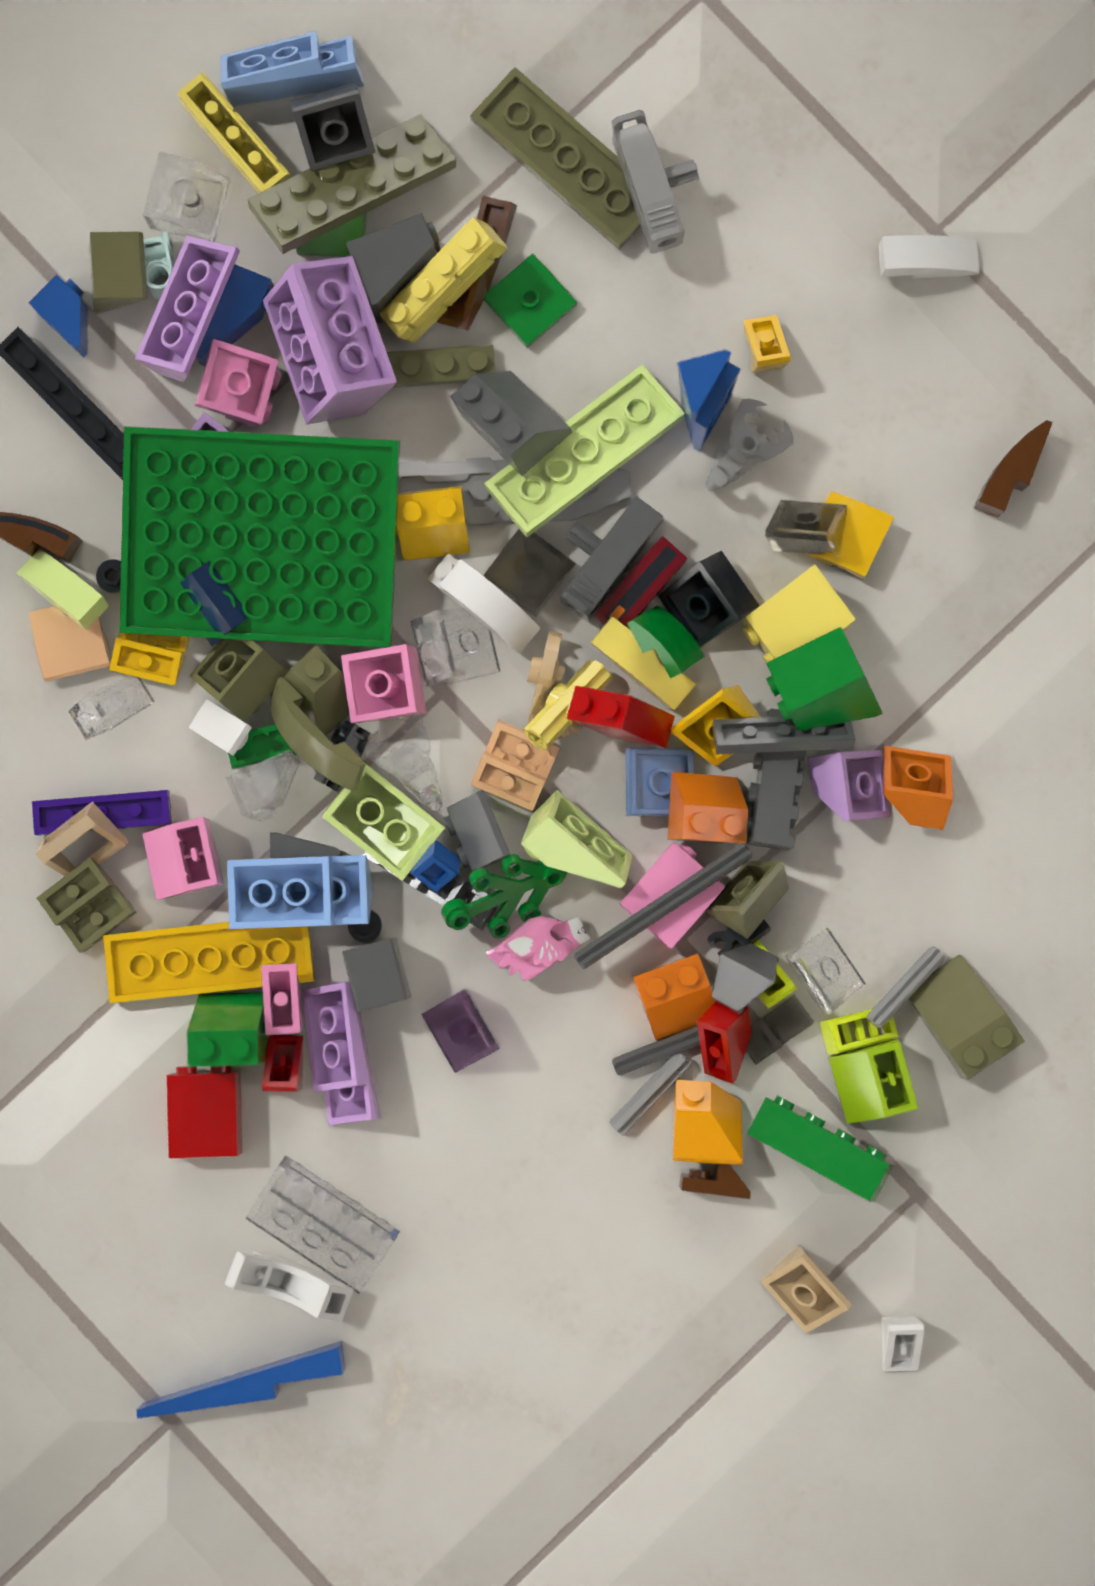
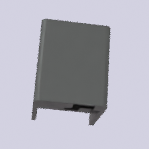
[342,938,411,1012]

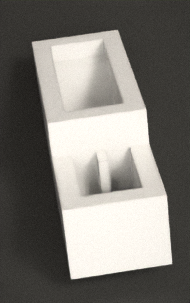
[878,235,979,279]

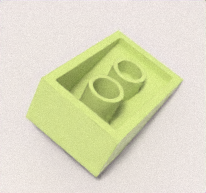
[322,763,445,881]
[521,790,633,888]

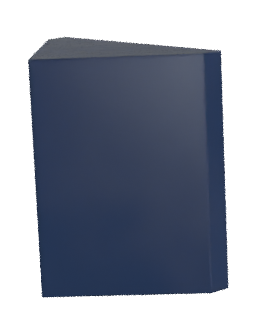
[180,561,248,646]

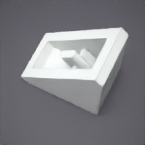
[881,1316,924,1372]

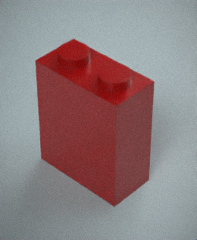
[566,685,675,749]
[166,1066,242,1159]

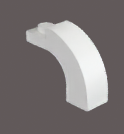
[427,554,541,654]
[225,1251,354,1322]

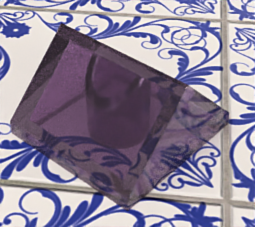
[421,988,501,1073]

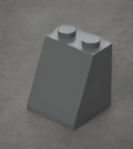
[290,82,375,171]
[346,213,441,324]

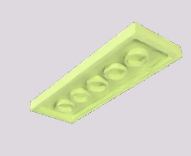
[484,364,685,537]

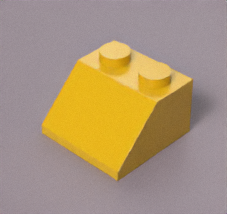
[397,485,470,561]

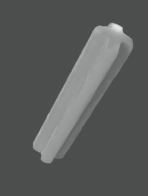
[867,946,945,1028]
[609,1053,691,1135]

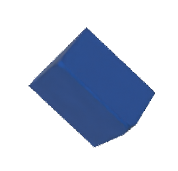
[411,841,460,893]

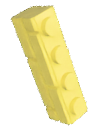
[178,73,291,194]
[380,217,507,343]

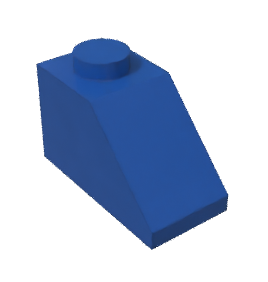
[28,274,88,357]

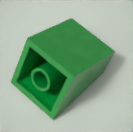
[766,627,883,731]
[187,992,269,1067]

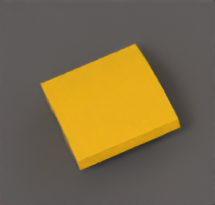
[801,491,894,579]
[109,633,190,686]

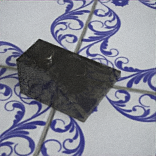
[483,529,576,617]

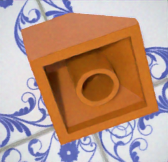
[883,745,953,830]

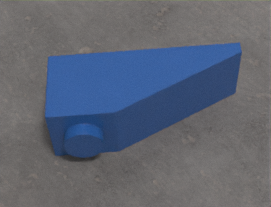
[196,264,274,366]

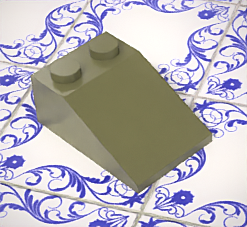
[908,955,1025,1080]

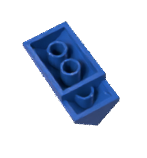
[677,349,741,452]

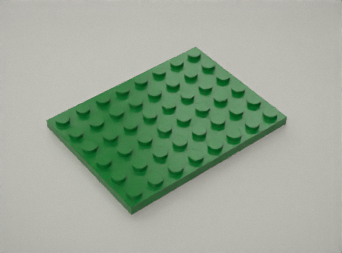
[119,426,400,648]

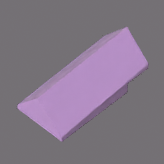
[302,982,381,1125]

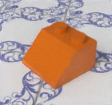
[667,772,748,845]
[632,953,715,1040]

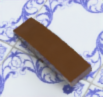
[437,196,517,331]

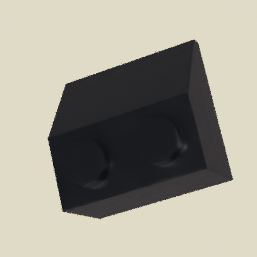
[658,550,760,648]

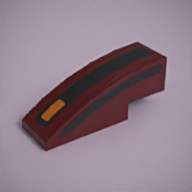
[593,536,688,628]

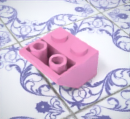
[142,817,224,900]

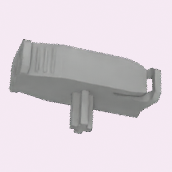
[611,110,699,254]

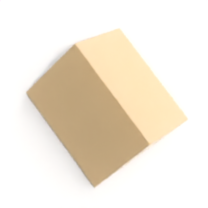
[760,1245,851,1333]

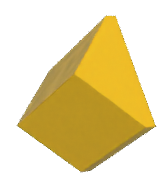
[670,685,760,767]

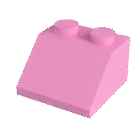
[341,644,427,723]

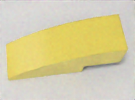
[590,617,696,710]

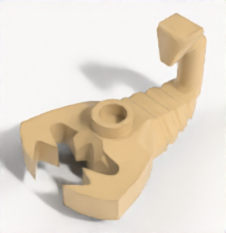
[527,631,582,739]

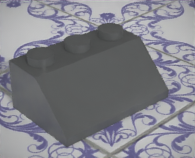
[450,371,573,476]

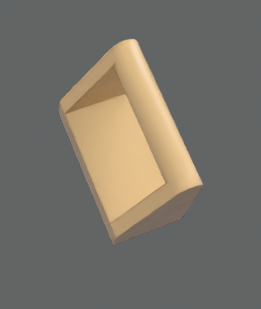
[35,802,128,876]

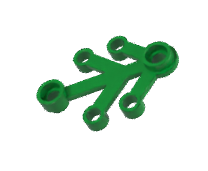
[441,854,568,939]

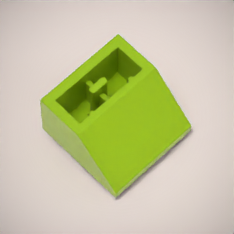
[828,1039,919,1124]

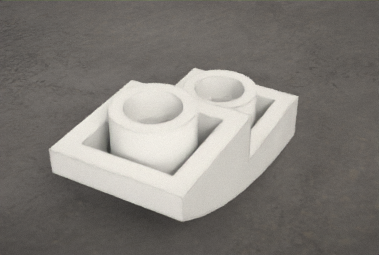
[188,699,252,756]

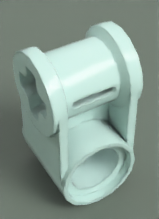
[144,231,175,300]

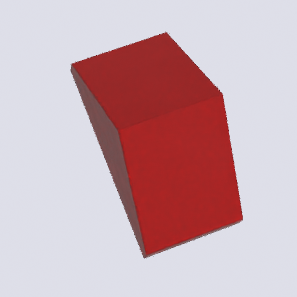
[262,1035,304,1092]

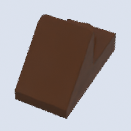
[679,1164,751,1199]

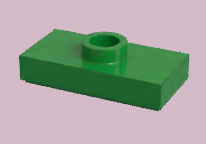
[228,724,297,770]

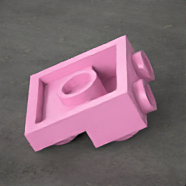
[194,339,281,428]

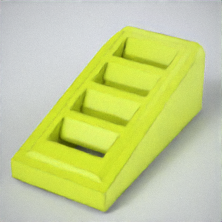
[820,1008,899,1055]

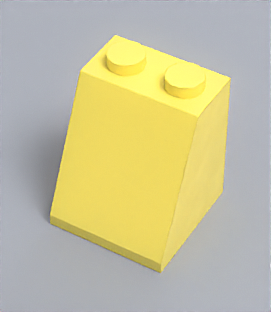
[742,564,856,665]

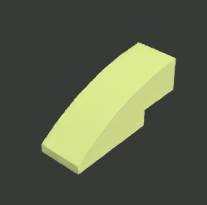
[17,549,109,630]

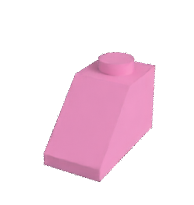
[261,963,303,1035]

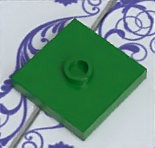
[484,253,577,348]

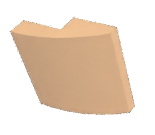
[29,606,111,682]
[471,719,561,811]

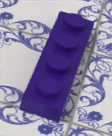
[32,790,172,836]

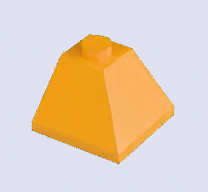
[673,1080,743,1165]

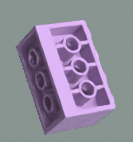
[263,256,397,425]

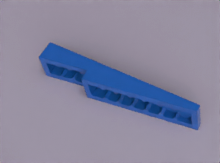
[136,1341,346,1419]

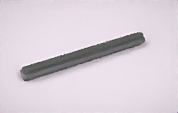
[574,843,752,969]

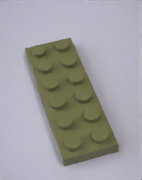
[470,67,641,250]
[247,114,456,254]

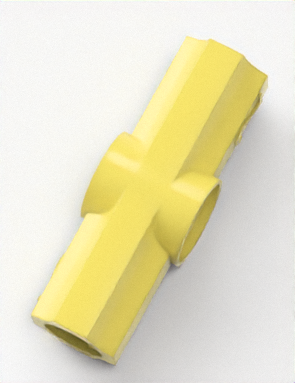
[524,660,611,750]

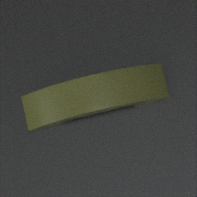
[270,676,366,790]

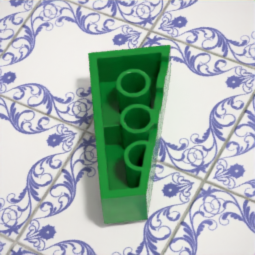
[746,1095,894,1202]

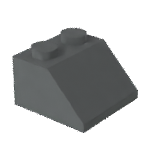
[443,790,510,871]

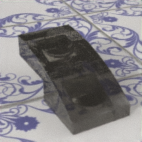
[746,994,814,1065]

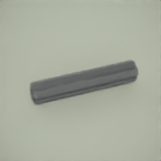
[612,1026,700,1076]

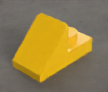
[744,315,791,373]

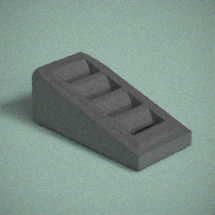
[270,832,342,858]

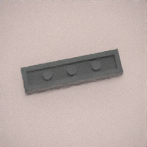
[712,716,855,754]

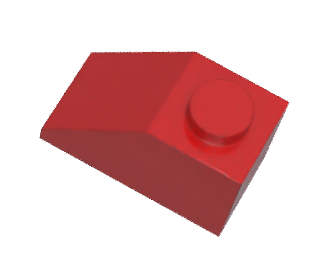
[697,1001,752,1084]

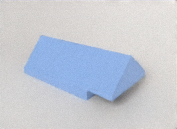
[221,31,364,106]
[227,855,374,929]

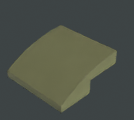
[36,857,137,953]

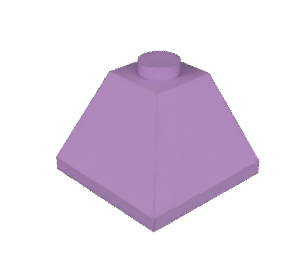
[808,750,891,821]

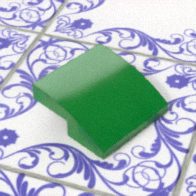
[627,605,705,679]

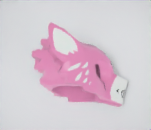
[486,916,590,981]

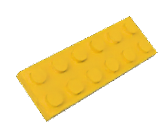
[103,922,315,1003]

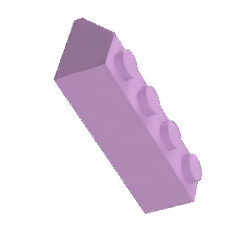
[135,236,240,382]

